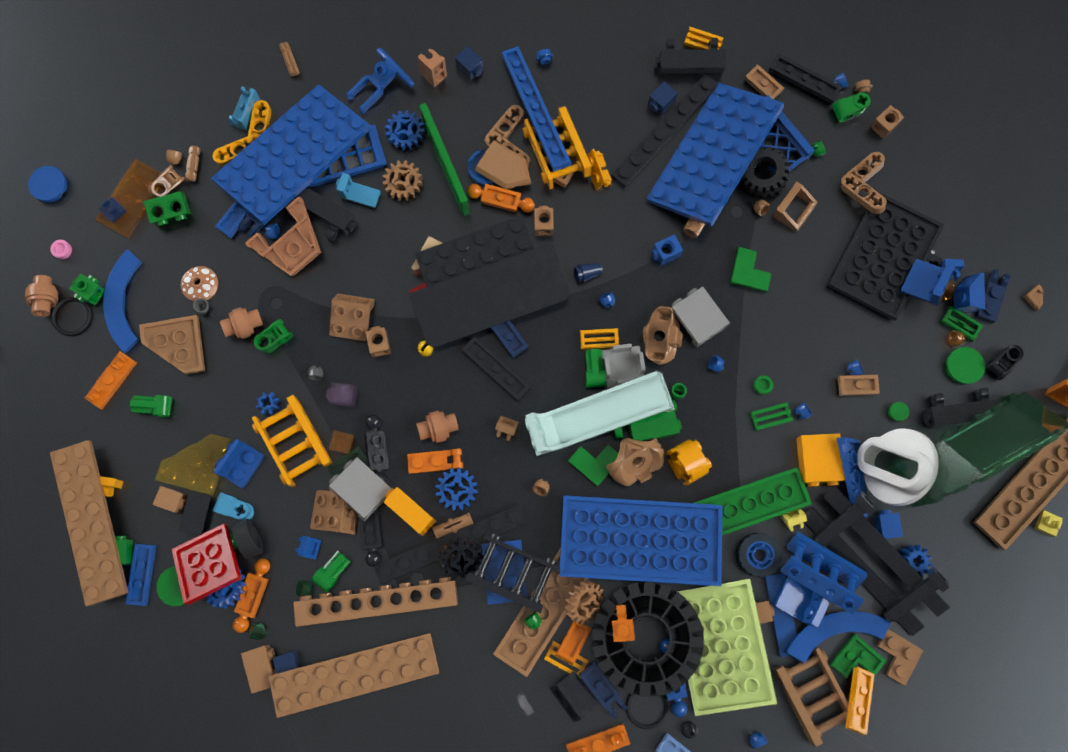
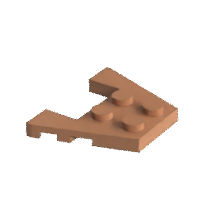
[245,196,321,276]

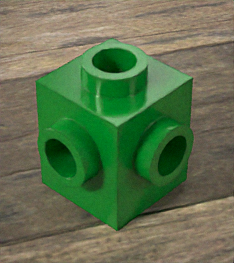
[69,274,105,306]

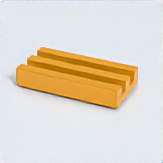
[684,27,724,50]
[580,328,619,350]
[544,641,589,678]

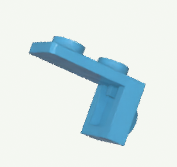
[335,173,381,208]

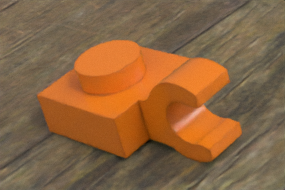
[612,605,635,642]

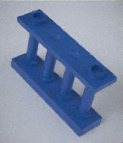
[781,531,867,614]

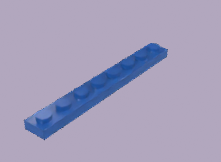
[502,46,571,172]

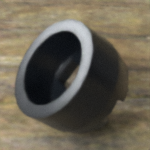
[681,721,698,739]

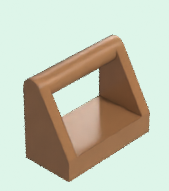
[772,181,818,232]

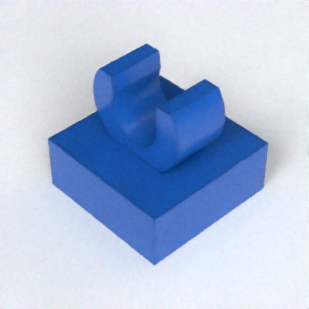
[940,259,964,280]
[295,536,321,560]

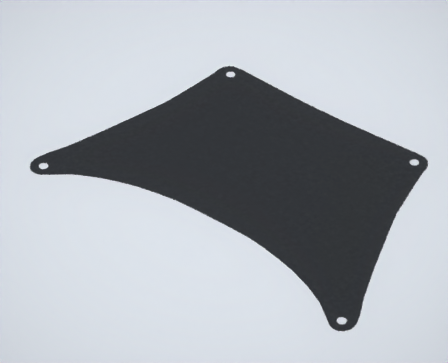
[258,195,755,598]

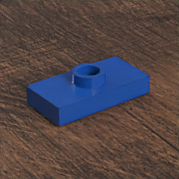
[215,201,249,238]

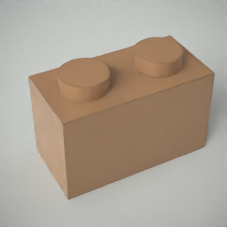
[241,645,277,694]

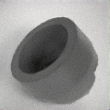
[193,298,209,315]
[307,365,323,381]

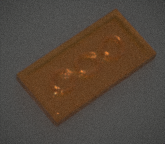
[95,159,162,239]

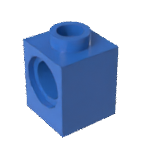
[652,234,683,265]
[873,510,903,538]

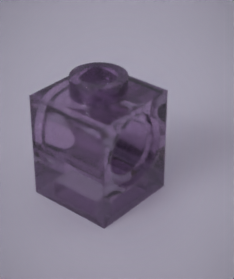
[326,382,357,407]

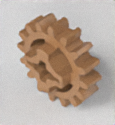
[382,160,423,201]
[565,580,605,625]

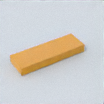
[845,667,874,735]

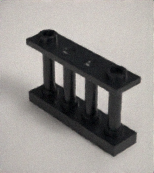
[466,533,560,613]

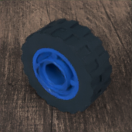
[736,533,783,577]

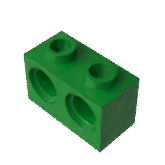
[143,191,191,226]

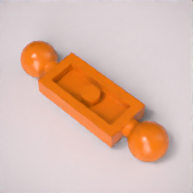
[467,184,535,213]
[232,558,270,633]

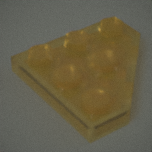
[155,434,232,496]

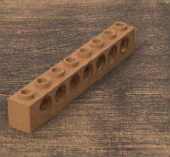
[294,577,459,627]

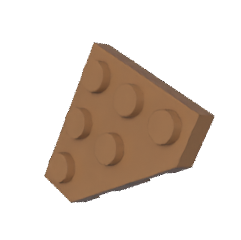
[139,315,205,375]

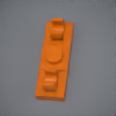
[85,351,137,409]
[566,723,630,752]

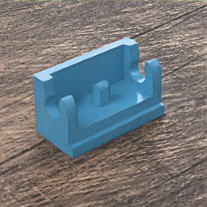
[228,86,260,130]

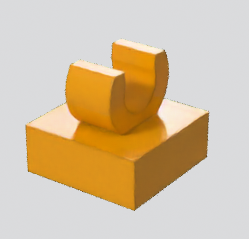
[100,476,123,497]

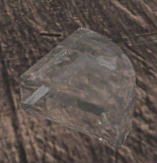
[518,694,534,716]

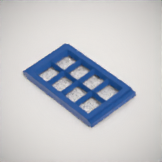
[308,125,387,187]

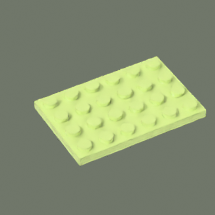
[677,579,777,716]

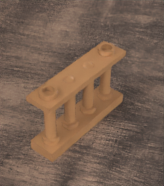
[772,647,848,747]

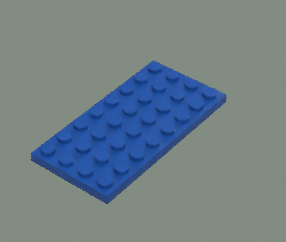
[646,83,784,227]
[211,84,371,225]
[559,496,723,586]

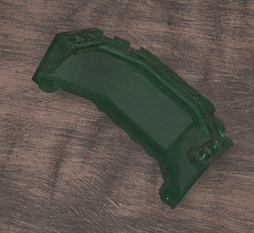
[888,391,1068,508]

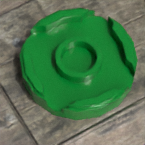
[945,347,985,385]
[157,566,185,606]

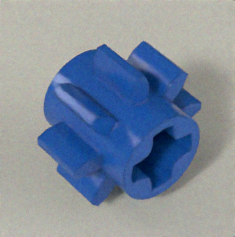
[255,392,281,415]

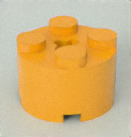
[667,440,712,485]

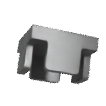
[602,344,645,389]

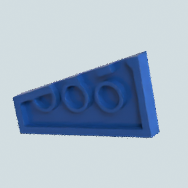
[837,437,869,518]

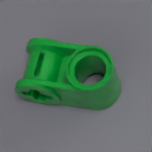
[832,92,871,122]
[254,319,293,354]

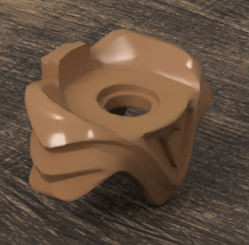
[643,306,683,365]
[606,438,664,486]

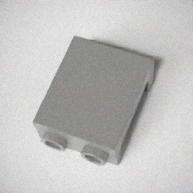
[672,287,730,348]
[329,457,391,522]

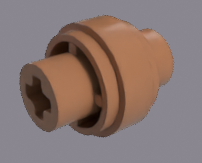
[24,275,59,317]
[220,307,263,339]
[416,411,459,443]

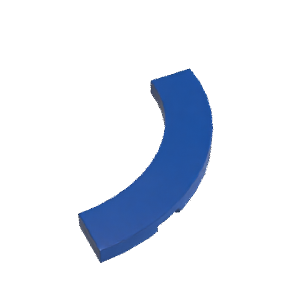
[103,249,142,353]
[785,611,890,664]

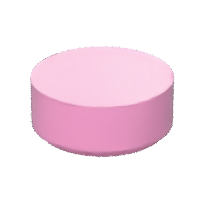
[50,240,72,259]

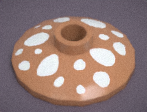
[181,266,219,302]

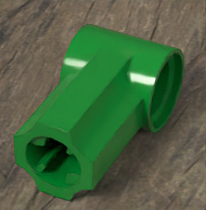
[585,349,606,388]
[130,395,173,417]
[311,551,351,593]

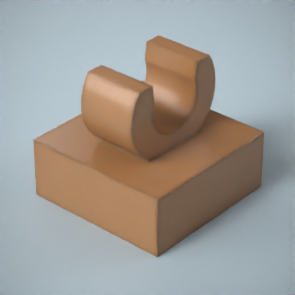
[495,416,519,441]

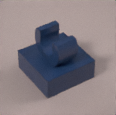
[98,197,127,224]

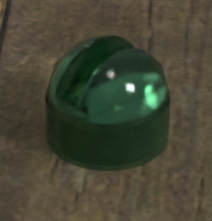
[296,580,313,597]
[249,622,265,640]

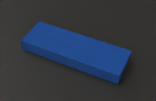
[125,544,156,606]

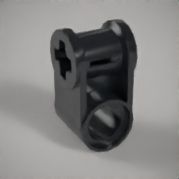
[985,345,1024,381]

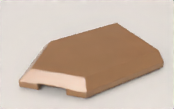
[475,140,531,189]

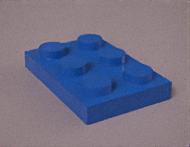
[482,540,527,605]

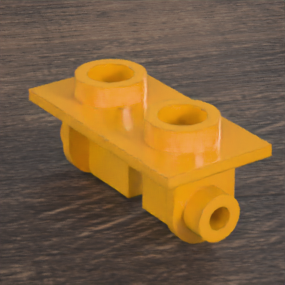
[587,149,612,191]

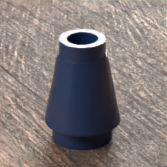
[573,263,603,283]

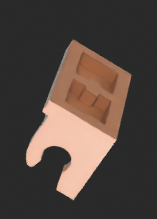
[417,49,447,88]

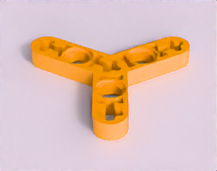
[212,100,271,167]

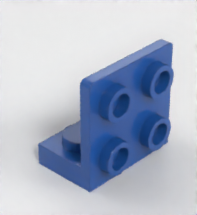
[901,259,956,306]
[213,439,266,489]
[774,576,830,628]

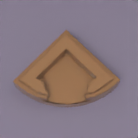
[1023,284,1044,311]

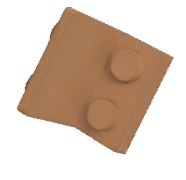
[329,293,375,341]
[310,490,358,535]

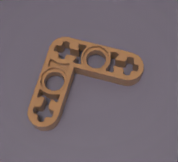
[485,105,530,169]
[841,152,887,214]

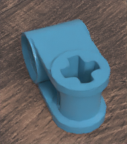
[212,492,254,520]

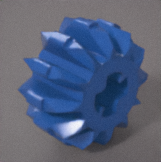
[900,544,933,577]

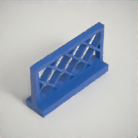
[758,95,815,175]

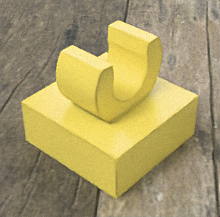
[780,509,807,532]
[1034,510,1063,537]

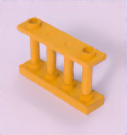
[522,106,592,189]
[252,395,333,487]

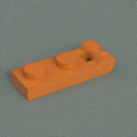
[407,449,463,474]

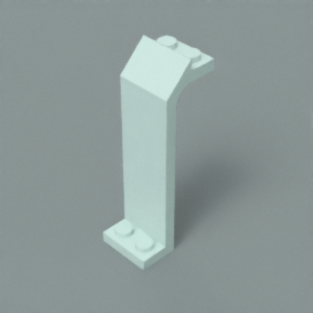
[525,371,675,455]

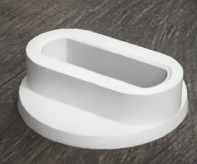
[857,429,939,506]

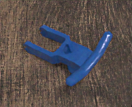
[346,48,414,114]

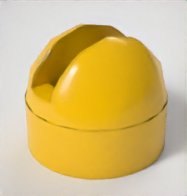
[418,340,433,356]

